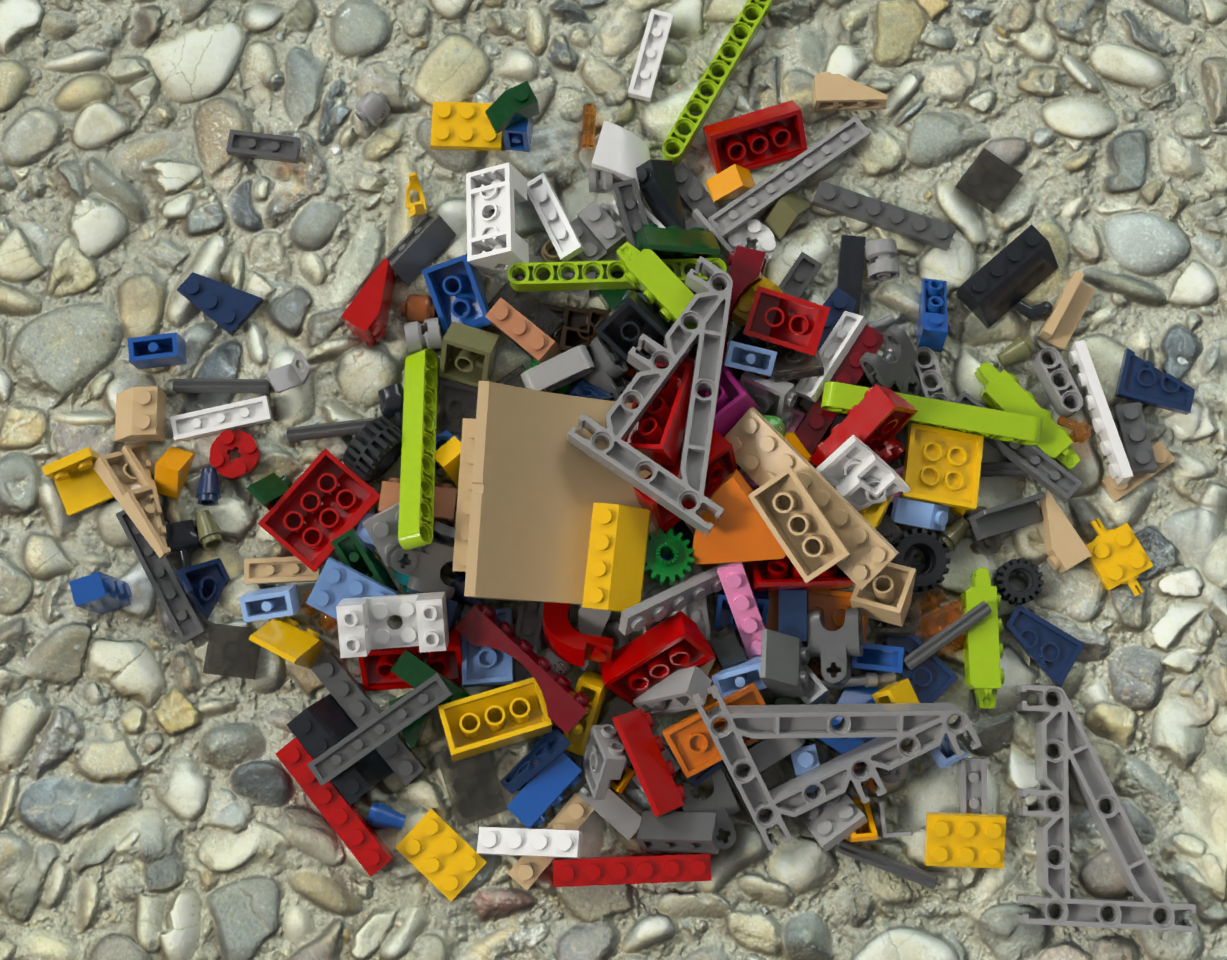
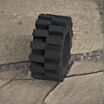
[993,558,1044,605]

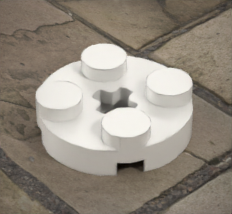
[728,219,776,263]

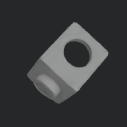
[266,351,312,393]
[872,801,913,838]

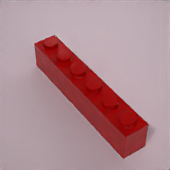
[275,737,396,877]
[553,853,712,887]

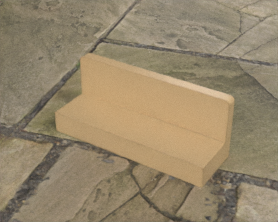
[1037,270,1095,351]

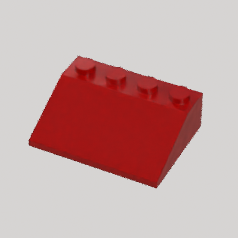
[258,448,380,573]

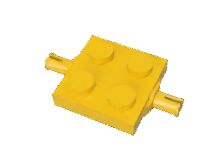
[1085,518,1153,596]

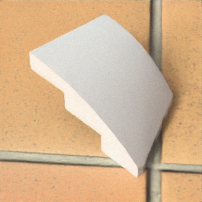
[591,121,651,190]
[816,435,911,511]

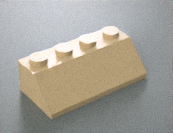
[747,466,850,583]

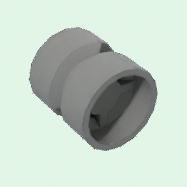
[865,239,900,281]
[404,318,443,354]

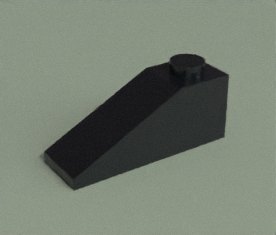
[636,159,686,230]

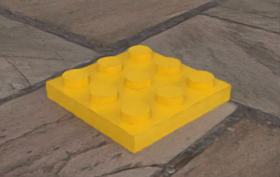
[900,423,984,511]

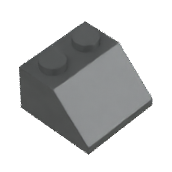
[760,629,809,698]

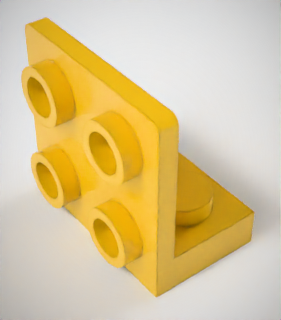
[42,447,114,516]

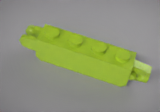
[616,242,696,330]
[974,362,1080,471]
[961,566,1005,709]

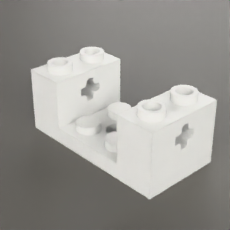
[466,162,529,276]
[336,591,449,658]

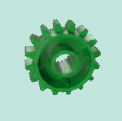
[644,529,695,586]

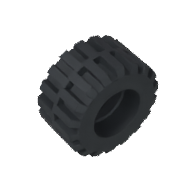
[343,416,402,483]
[889,528,950,593]

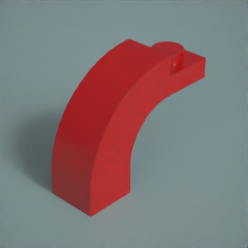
[543,602,614,667]

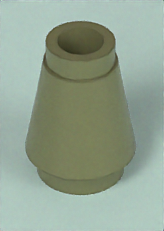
[997,336,1036,367]
[195,510,223,549]
[935,517,970,553]

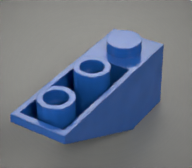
[917,278,948,353]

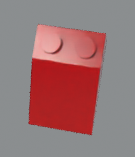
[341,258,396,346]
[743,286,830,356]

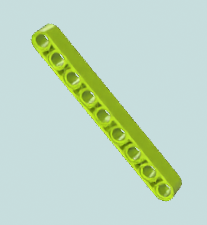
[662,0,773,166]
[508,258,727,292]
[398,348,438,551]
[821,382,1042,445]

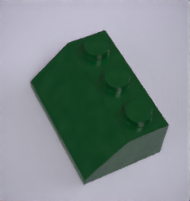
[636,224,720,259]

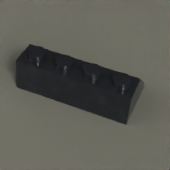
[955,224,1059,329]
[287,693,394,805]

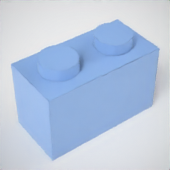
[239,584,301,623]

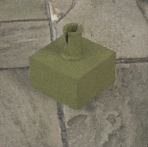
[439,321,499,388]

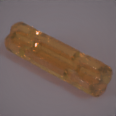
[582,103,596,149]

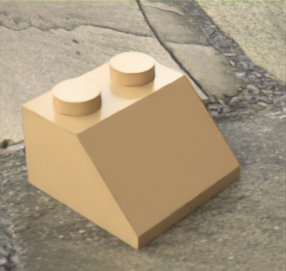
[115,386,166,442]
[850,562,916,627]

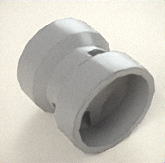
[588,168,613,193]

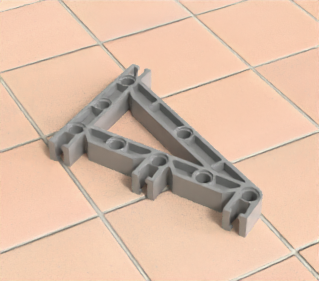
[568,256,733,536]
[692,684,982,851]
[1016,685,1197,932]

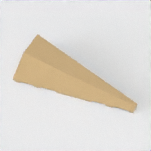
[93,441,171,559]

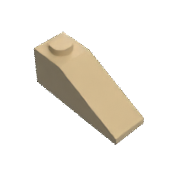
[812,72,887,111]
[1039,492,1091,574]

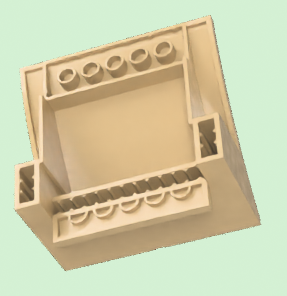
[452,381,661,604]

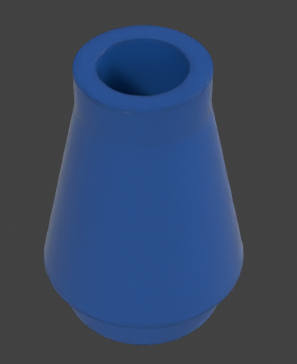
[366,802,406,830]

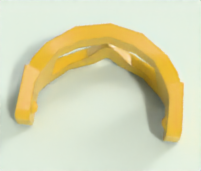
[405,173,428,218]

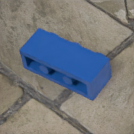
[69,572,132,614]
[506,752,582,829]

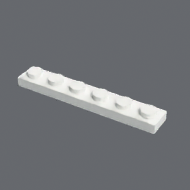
[1068,340,1134,485]

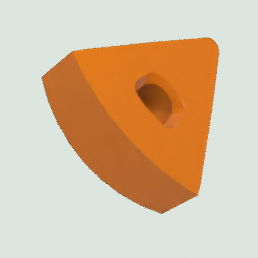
[693,470,786,564]

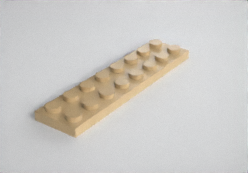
[724,407,899,590]

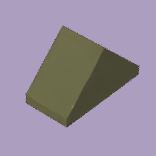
[763,191,811,241]

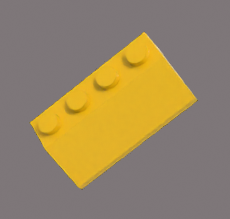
[582,502,651,612]
[438,677,552,762]

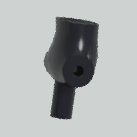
[378,383,404,431]
[166,519,200,567]

